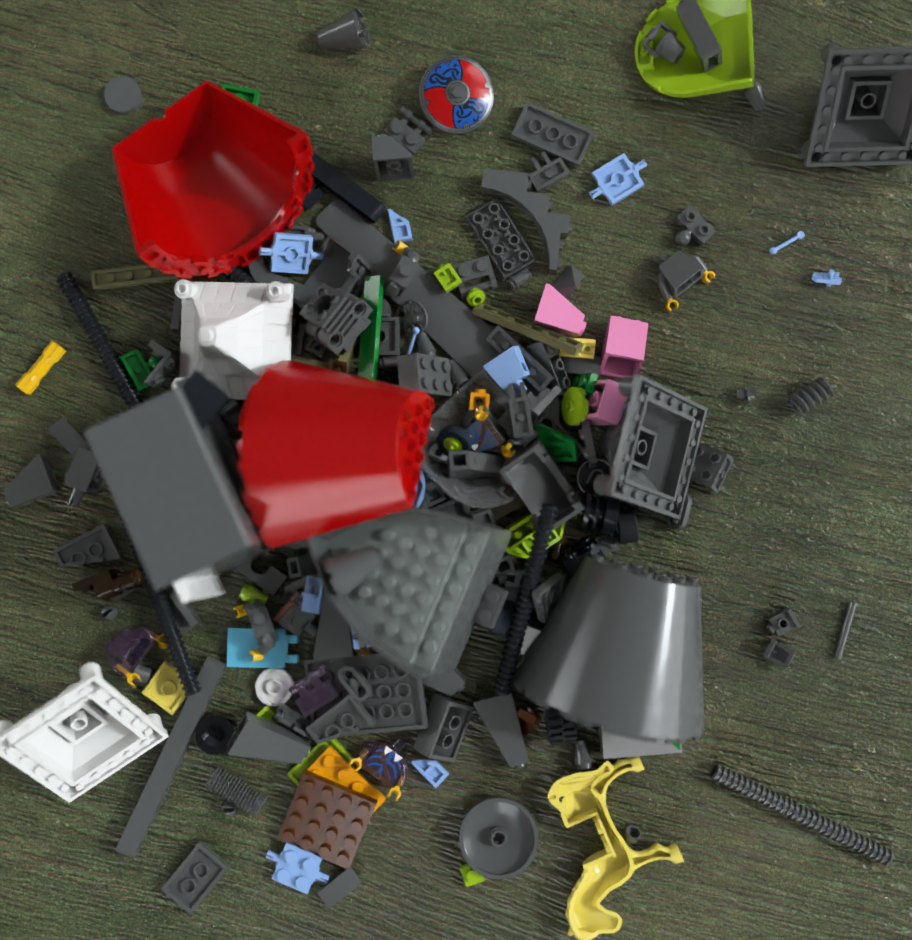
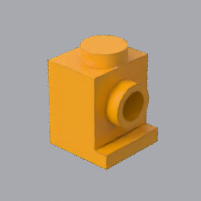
[469,389,490,410]

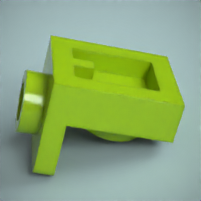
[434,263,462,293]

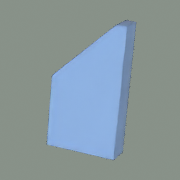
[387,209,413,244]
[410,759,449,788]

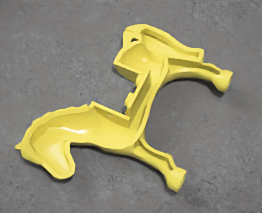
[548,756,684,940]

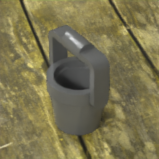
[642,22,686,64]

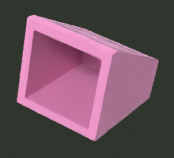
[534,283,587,338]
[600,315,648,378]

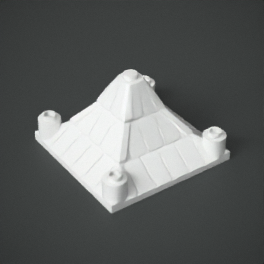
[171,279,294,400]
[0,662,169,803]

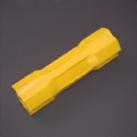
[15,340,66,395]

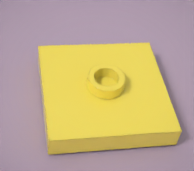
[141,660,187,716]

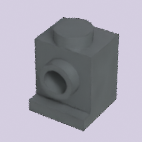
[765,607,800,637]

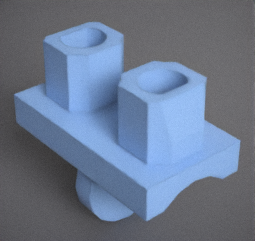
[301,576,324,614]

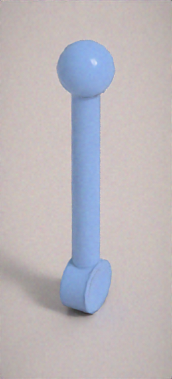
[769,231,805,254]
[406,327,420,355]

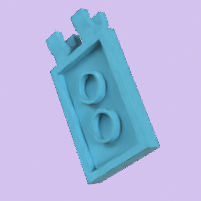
[227,627,300,668]

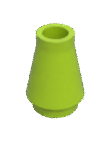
[239,583,268,605]

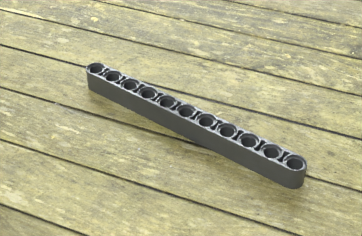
[115,656,227,860]

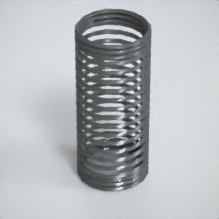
[205,765,268,817]

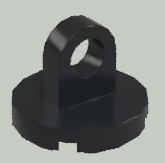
[195,715,234,755]

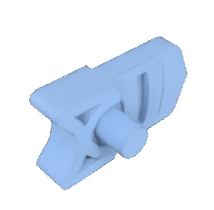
[812,270,842,287]

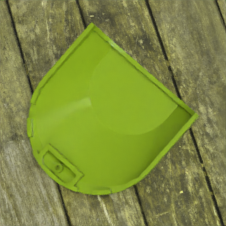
[635,0,755,98]

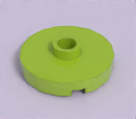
[561,387,589,426]

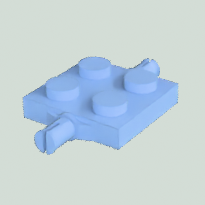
[589,153,647,206]
[259,232,324,274]
[265,842,330,894]

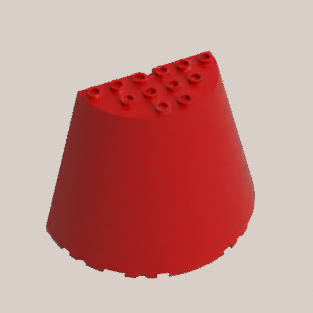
[111,80,314,279]
[237,360,434,548]

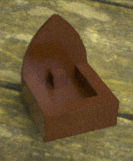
[517,707,542,735]

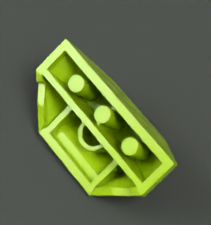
[505,512,566,559]

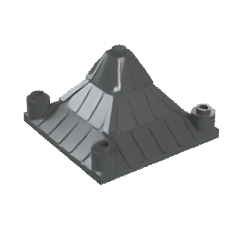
[801,42,912,167]
[593,374,708,520]

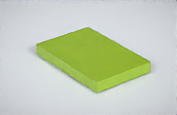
[287,738,355,786]

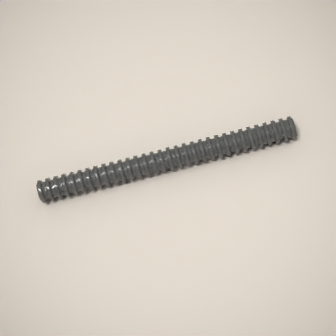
[710,763,894,867]

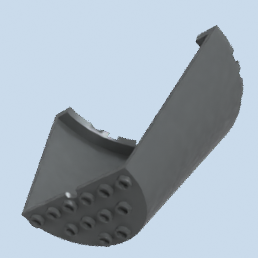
[513,554,704,744]

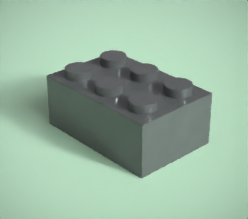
[397,353,452,400]

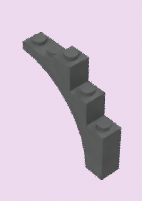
[481,168,573,275]

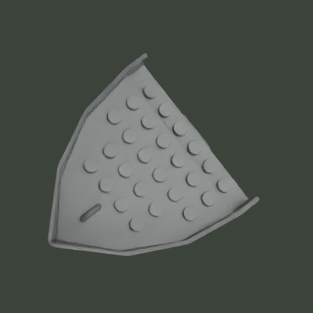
[306,506,511,678]

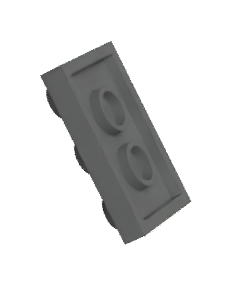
[161,841,230,915]

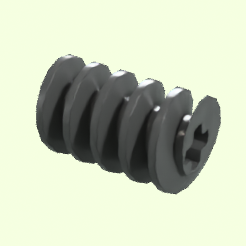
[789,377,834,417]

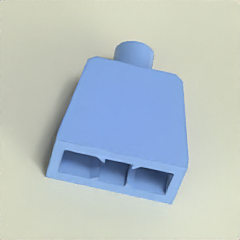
[483,346,530,395]

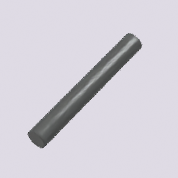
[833,602,857,660]

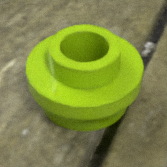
[466,288,485,307]

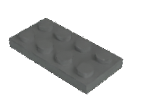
[511,101,595,168]

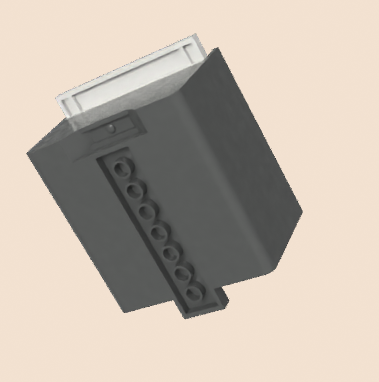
[84,377,280,603]

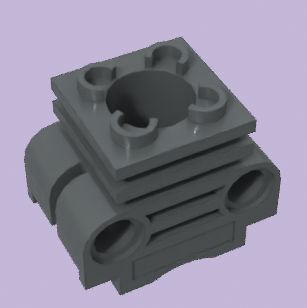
[299,283,373,356]

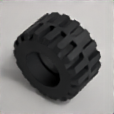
[544,706,577,746]

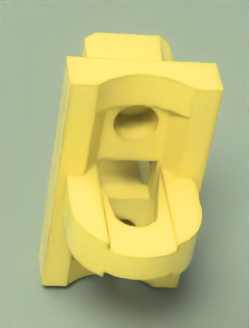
[559,337,596,360]

